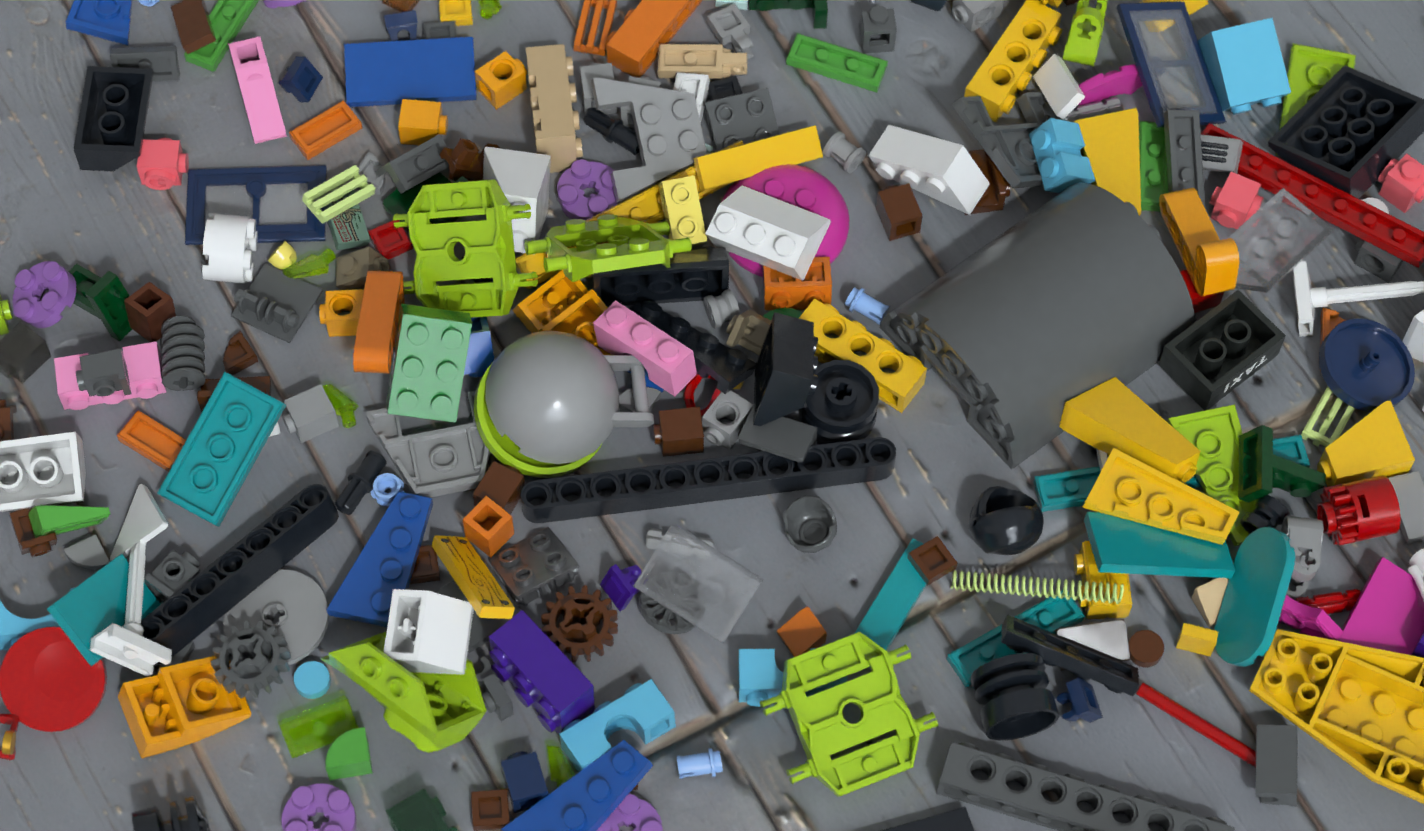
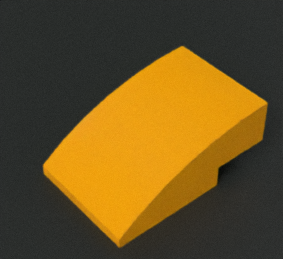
[512,270,611,355]
[117,656,252,759]

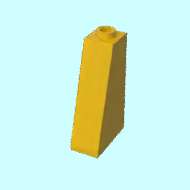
[1074,108,1141,216]
[1059,377,1201,483]

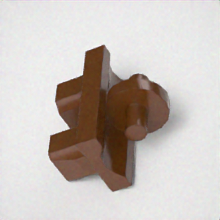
[440,138,499,182]

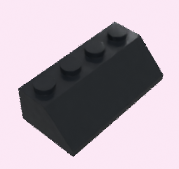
[592,246,729,307]

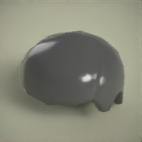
[783,496,837,553]

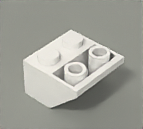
[384,589,474,675]

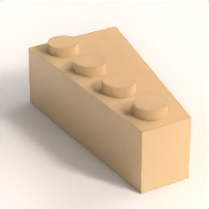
[526,44,583,173]

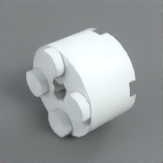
[202,213,258,283]

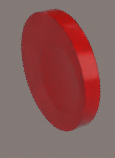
[0,627,107,732]

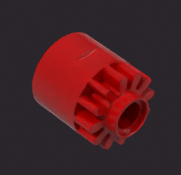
[1317,475,1401,546]

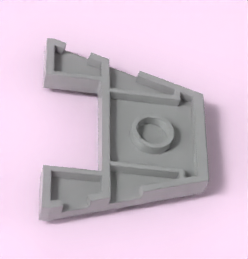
[591,77,707,203]
[366,391,491,498]

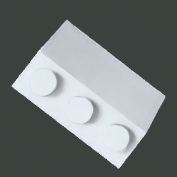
[705,186,831,281]
[0,432,86,512]

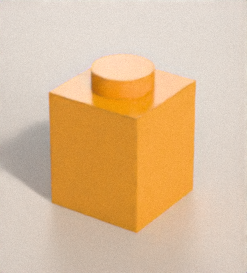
[398,99,448,146]

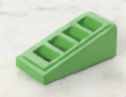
[28,505,110,538]

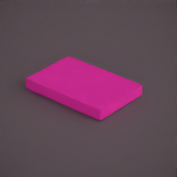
[1338,557,1424,655]

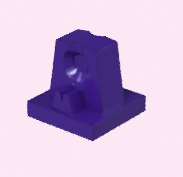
[600,564,648,611]

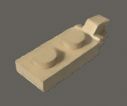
[658,44,748,79]

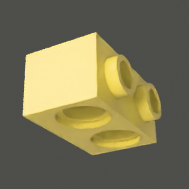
[658,175,707,246]

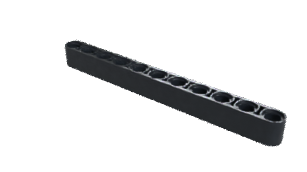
[521,437,896,523]

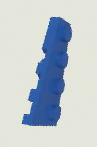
[66,0,132,46]
[326,491,433,627]
[501,740,653,831]

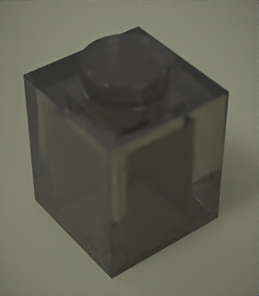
[0,321,51,384]

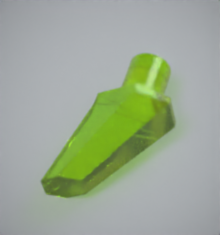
[479,0,502,19]
[283,248,336,279]
[323,384,359,428]
[547,745,575,789]

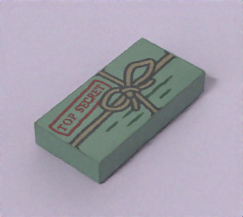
[321,186,370,250]

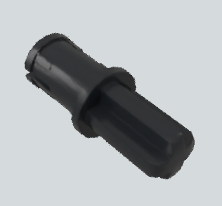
[584,108,640,155]
[335,451,387,515]

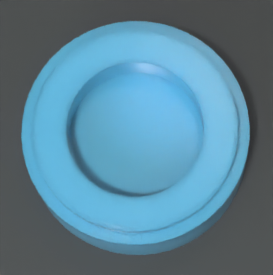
[294,661,331,699]

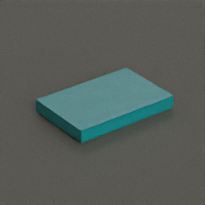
[47,554,161,666]

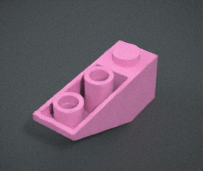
[228,36,287,144]

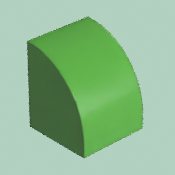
[325,727,373,781]

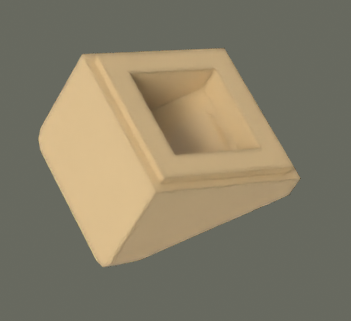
[1191,578,1228,627]

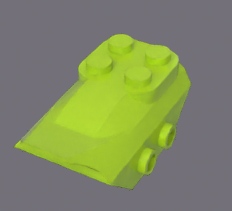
[321,631,487,752]

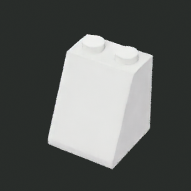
[483,146,551,253]

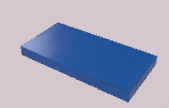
[344,37,477,107]

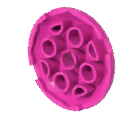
[721,164,849,277]

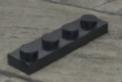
[1001,615,1139,696]

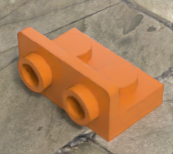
[763,257,832,310]

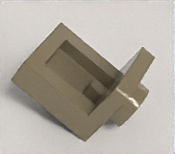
[336,247,390,290]
[726,309,771,355]

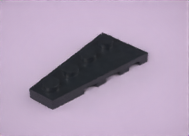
[629,300,757,394]

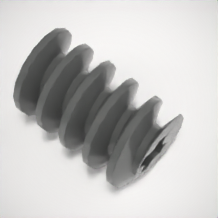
[161,316,206,391]

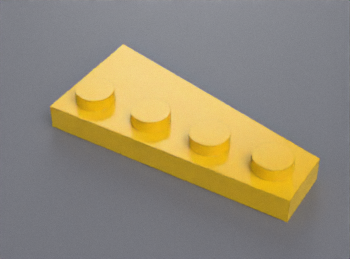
[1082,448,1239,545]

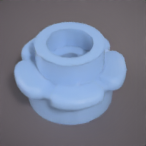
[370,473,404,506]

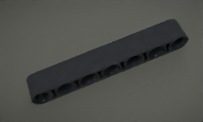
[141,484,339,664]

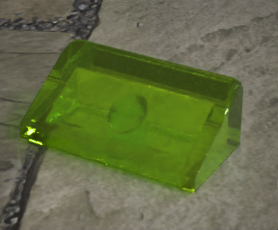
[278,695,358,759]

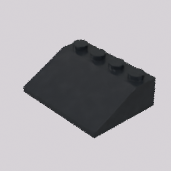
[1268,65,1424,199]

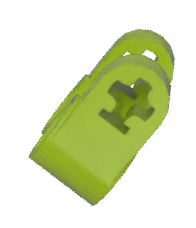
[1063,0,1108,67]

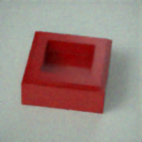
[368,220,413,260]

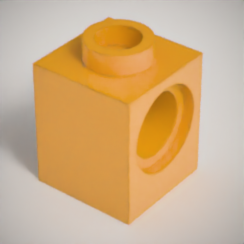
[475,51,527,110]
[319,289,364,337]

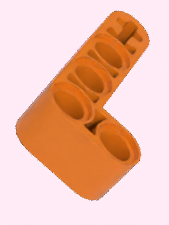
[353,270,405,374]

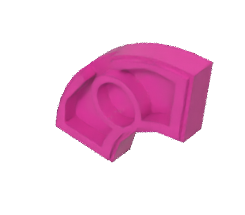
[1078,64,1143,105]
[1278,595,1344,641]

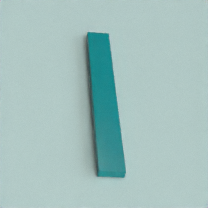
[1033,435,1310,512]

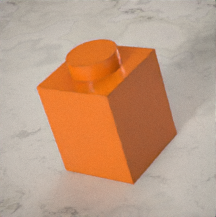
[462,496,514,558]

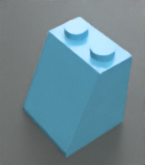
[1198,18,1291,115]

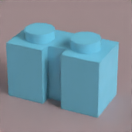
[1029,118,1095,193]

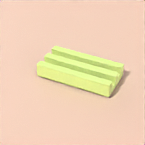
[302,165,376,224]
[1301,386,1355,447]

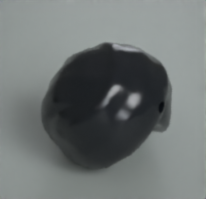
[968,486,1044,555]

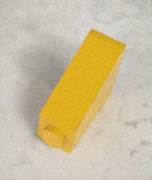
[1317,400,1415,487]

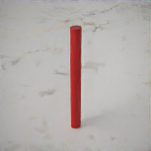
[1136,682,1256,768]

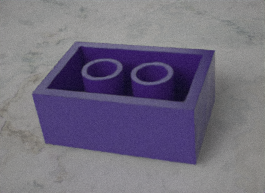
[489,610,595,735]

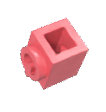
[137,138,189,190]
[1378,153,1424,213]
[1209,172,1264,231]

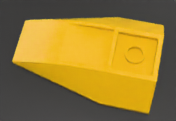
[1249,629,1424,804]

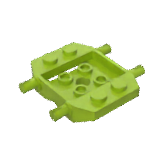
[393,179,538,318]
[524,214,692,282]
[760,632,938,797]

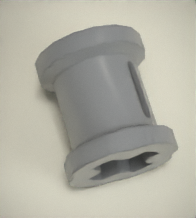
[823,131,866,174]

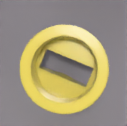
[267,241,297,270]

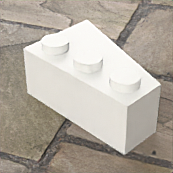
[868,125,990,215]

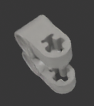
[1279,516,1323,600]

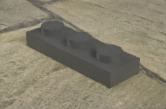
[1163,110,1205,207]

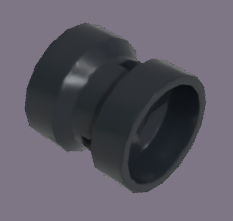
[1240,495,1290,534]

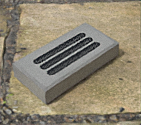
[1201,135,1243,174]

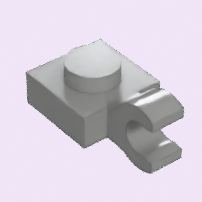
[707,3,753,59]

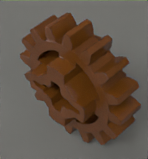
[541,585,618,663]

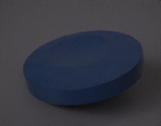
[1319,319,1415,412]

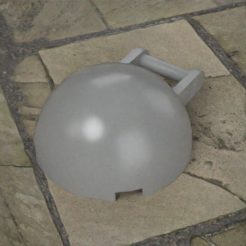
[485,330,654,464]

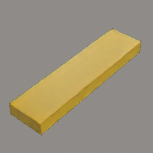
[693,125,823,190]

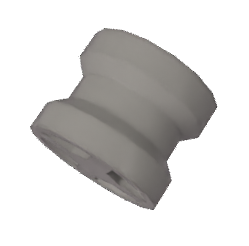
[704,289,740,329]

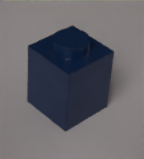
[501,751,548,813]

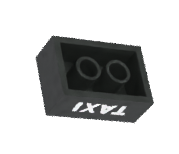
[1159,290,1286,411]

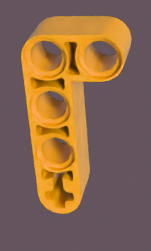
[1159,187,1239,297]

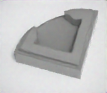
[358,152,385,195]
[619,387,661,413]
[63,534,110,571]

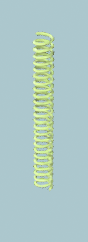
[950,570,1124,604]

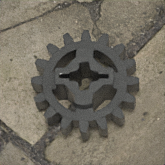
[211,621,291,698]

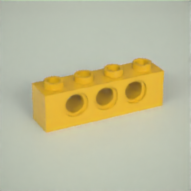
[964,0,1063,123]
[799,298,927,413]

